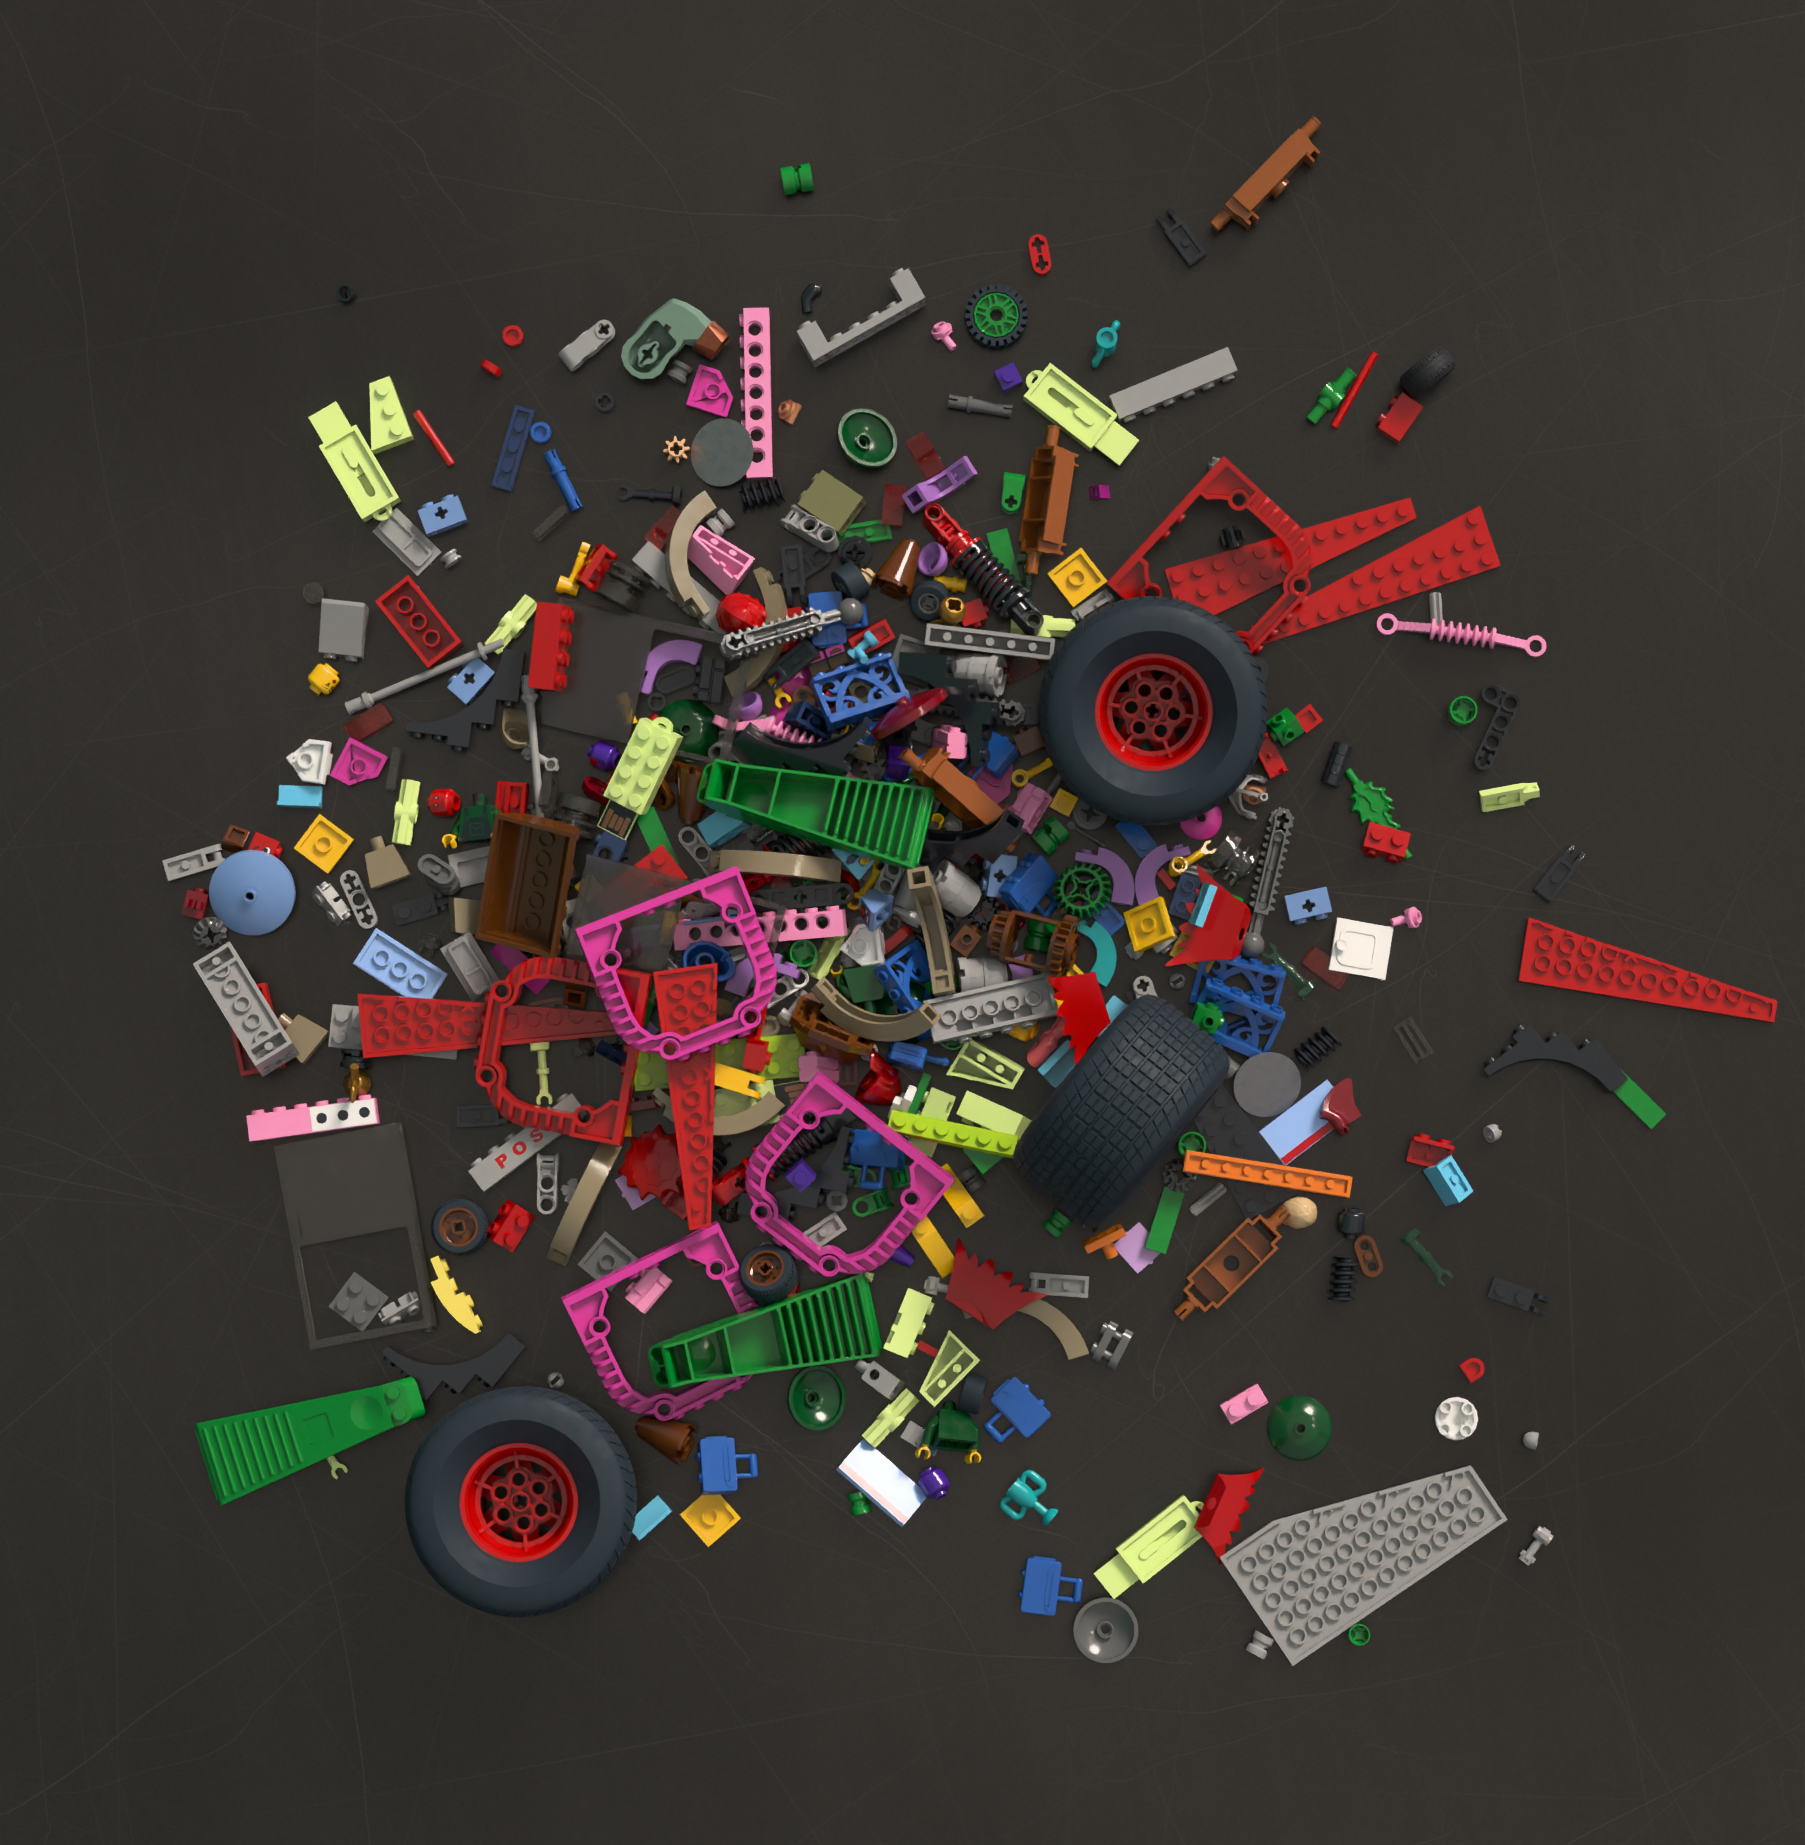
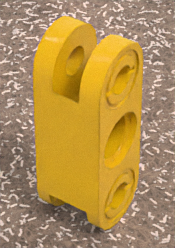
[715,1062,766,1099]

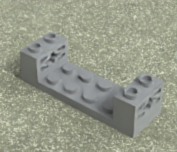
[797,268,925,368]
[193,941,299,1077]

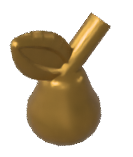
[925,597,967,631]
[343,1063,371,1103]

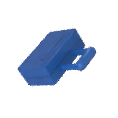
[805,591,869,650]
[956,725,1019,780]
[999,853,1059,918]
[886,1041,949,1073]
[848,1128,908,1190]
[984,1377,1051,1444]
[695,1436,758,1495]
[1018,1556,1083,1616]

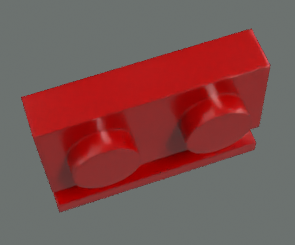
[495,781,529,814]

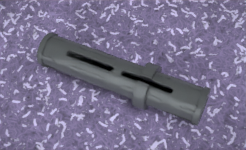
[947,394,1013,418]

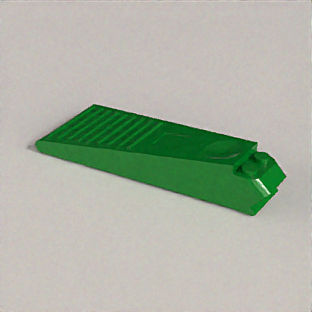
[697,759,935,870]
[648,1273,882,1388]
[194,1377,425,1506]

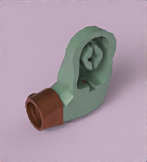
[621,298,730,379]

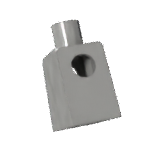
[855,1358,906,1401]

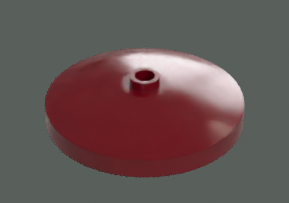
[870,687,948,740]

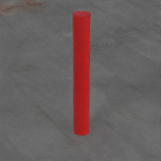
[413,410,455,467]

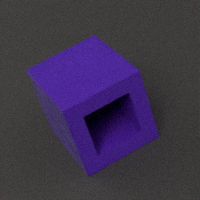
[994,362,1023,394]
[885,746,911,780]
[785,1158,816,1193]

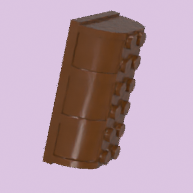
[475,812,580,959]

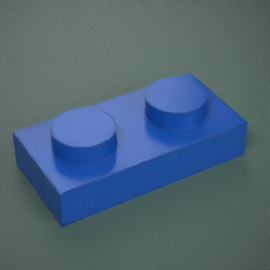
[1115,821,1158,860]
[1082,890,1126,936]

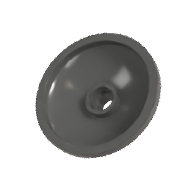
[1073,1597,1138,1663]

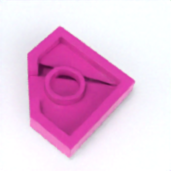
[686,364,734,419]
[330,737,388,785]
[968,764,1013,804]

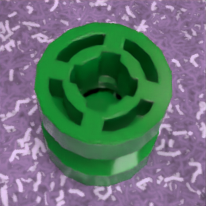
[1042,1209,1072,1239]
[847,1491,872,1516]
[1347,1623,1370,1646]

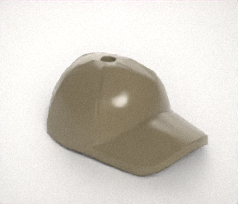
[501,708,529,750]

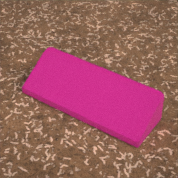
[490,944,551,995]

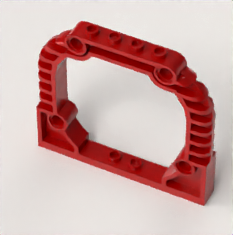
[1107,455,1311,655]
[474,956,653,1146]

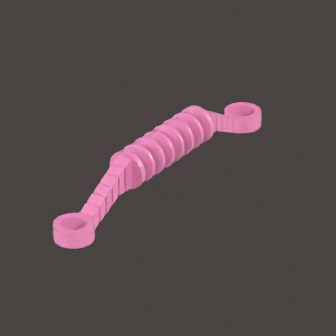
[1376,613,1546,658]
[712,715,861,779]

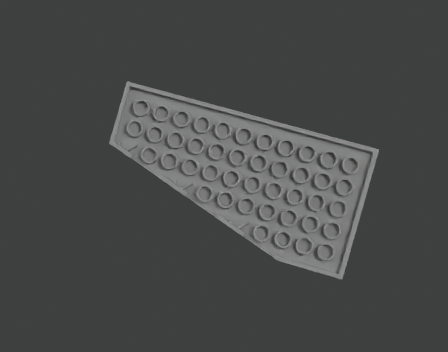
[1219,1465,1508,1666]

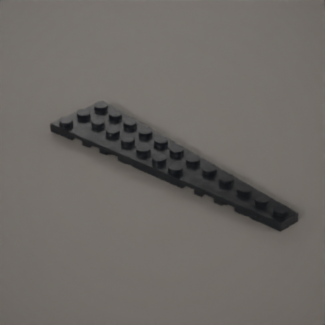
[1125,983,1302,1219]

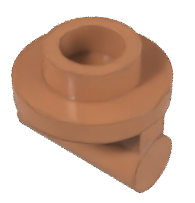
[778,400,802,425]
[1243,783,1267,804]

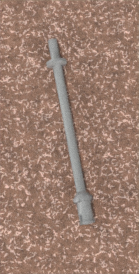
[345,639,505,715]
[521,675,545,818]

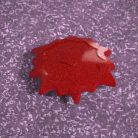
[618,1124,682,1201]

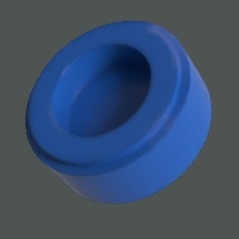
[530,422,552,444]

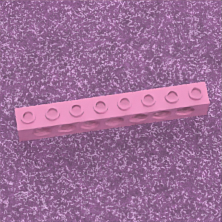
[739,308,773,481]
[672,905,848,951]

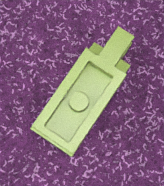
[1479,782,1540,812]
[807,928,850,980]

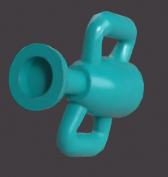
[1091,320,1120,368]
[999,1470,1059,1527]

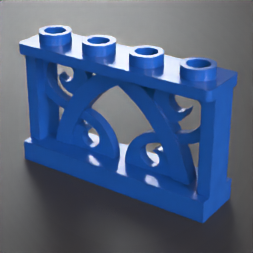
[810,653,910,731]
[873,939,953,1041]
[1189,955,1286,1024]
[1188,978,1286,1058]

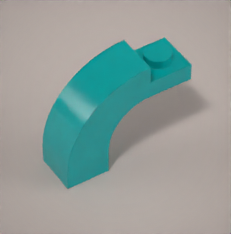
[1078,917,1117,988]

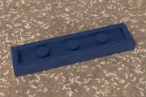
[491,405,536,493]

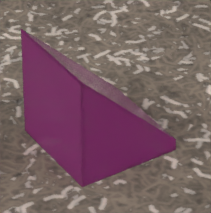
[1089,485,1110,500]

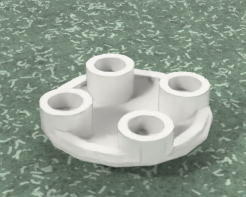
[1435,1397,1478,1440]

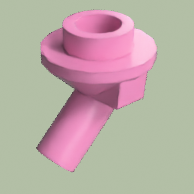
[931,321,957,351]
[1390,907,1422,928]

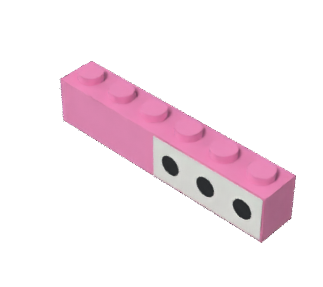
[246,1095,380,1142]

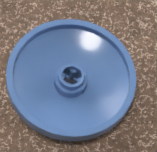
[209,850,296,936]

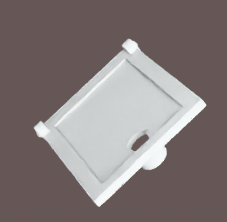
[1328,918,1394,981]

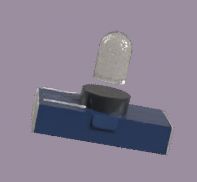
[595,1036,627,1066]

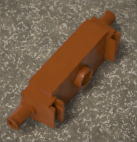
[1210,116,1322,231]
[1018,425,1079,575]
[899,747,1017,853]
[1173,1205,1291,1321]

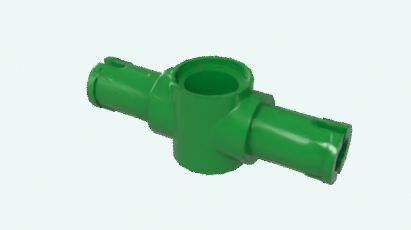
[1306,367,1357,425]

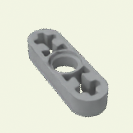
[340,870,378,929]

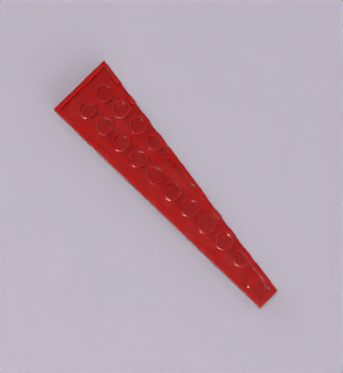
[1164,497,1417,615]
[1250,506,1501,645]
[1518,917,1777,1023]
[653,963,718,1230]
[357,993,618,1058]

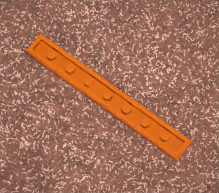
[1181,1150,1353,1198]

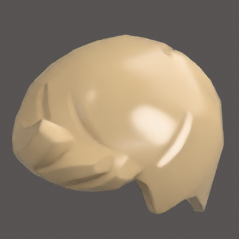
[1277,1196,1317,1229]

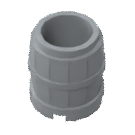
[954,653,1007,697]
[930,859,981,917]
[955,956,1008,993]

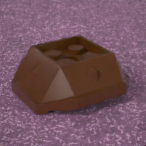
[789,991,875,1064]

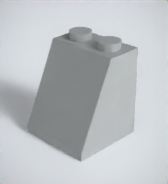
[318,598,369,662]

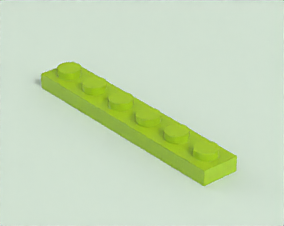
[888,1110,1019,1158]

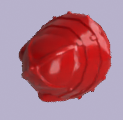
[715,592,767,634]
[855,1048,902,1106]

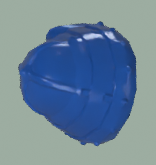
[680,940,736,986]

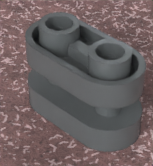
[418,854,460,895]
[1089,1321,1134,1371]

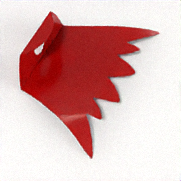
[1165,864,1251,966]
[1047,972,1111,1065]
[945,1238,1047,1330]
[1194,1467,1264,1566]

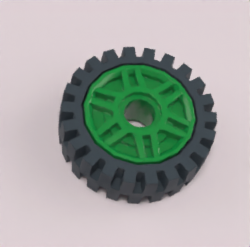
[965,284,1028,349]

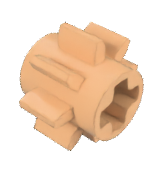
[663,436,690,464]

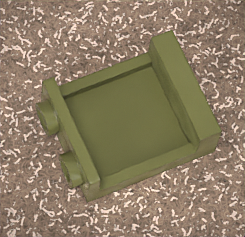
[797,470,866,537]

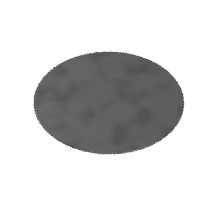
[691,418,754,486]
[1234,1052,1301,1117]

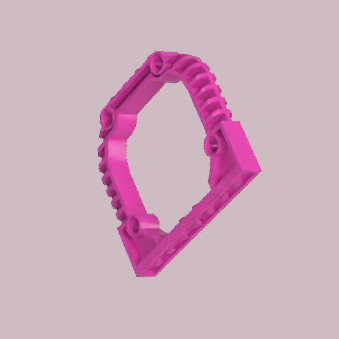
[574,866,777,1062]
[745,1070,954,1277]
[561,1221,758,1421]

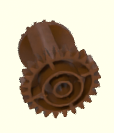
[986,909,1080,977]

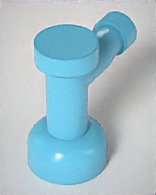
[847,630,879,664]

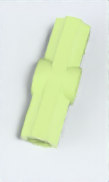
[485,594,537,655]
[1011,615,1076,638]
[392,779,421,846]
[862,1388,919,1448]

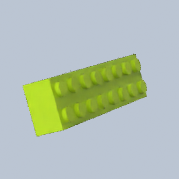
[634,1034,806,1092]

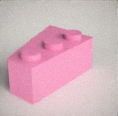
[687,525,755,595]

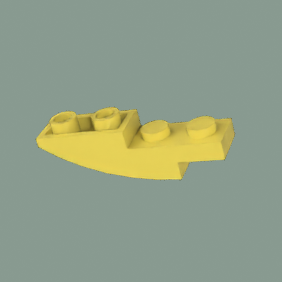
[430,1256,483,1334]

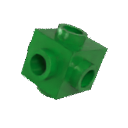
[1267,707,1304,747]
[1190,1002,1224,1034]

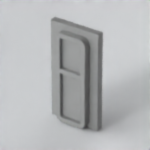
[372,508,442,576]
[447,846,490,888]
[440,931,500,1002]

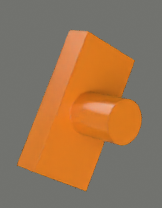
[1081,1223,1127,1260]

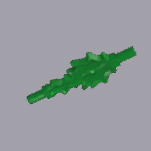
[1344,768,1412,860]

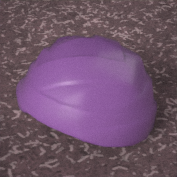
[917,542,949,576]
[729,692,763,721]

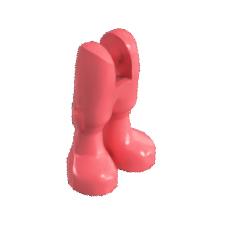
[1026,1016,1074,1068]

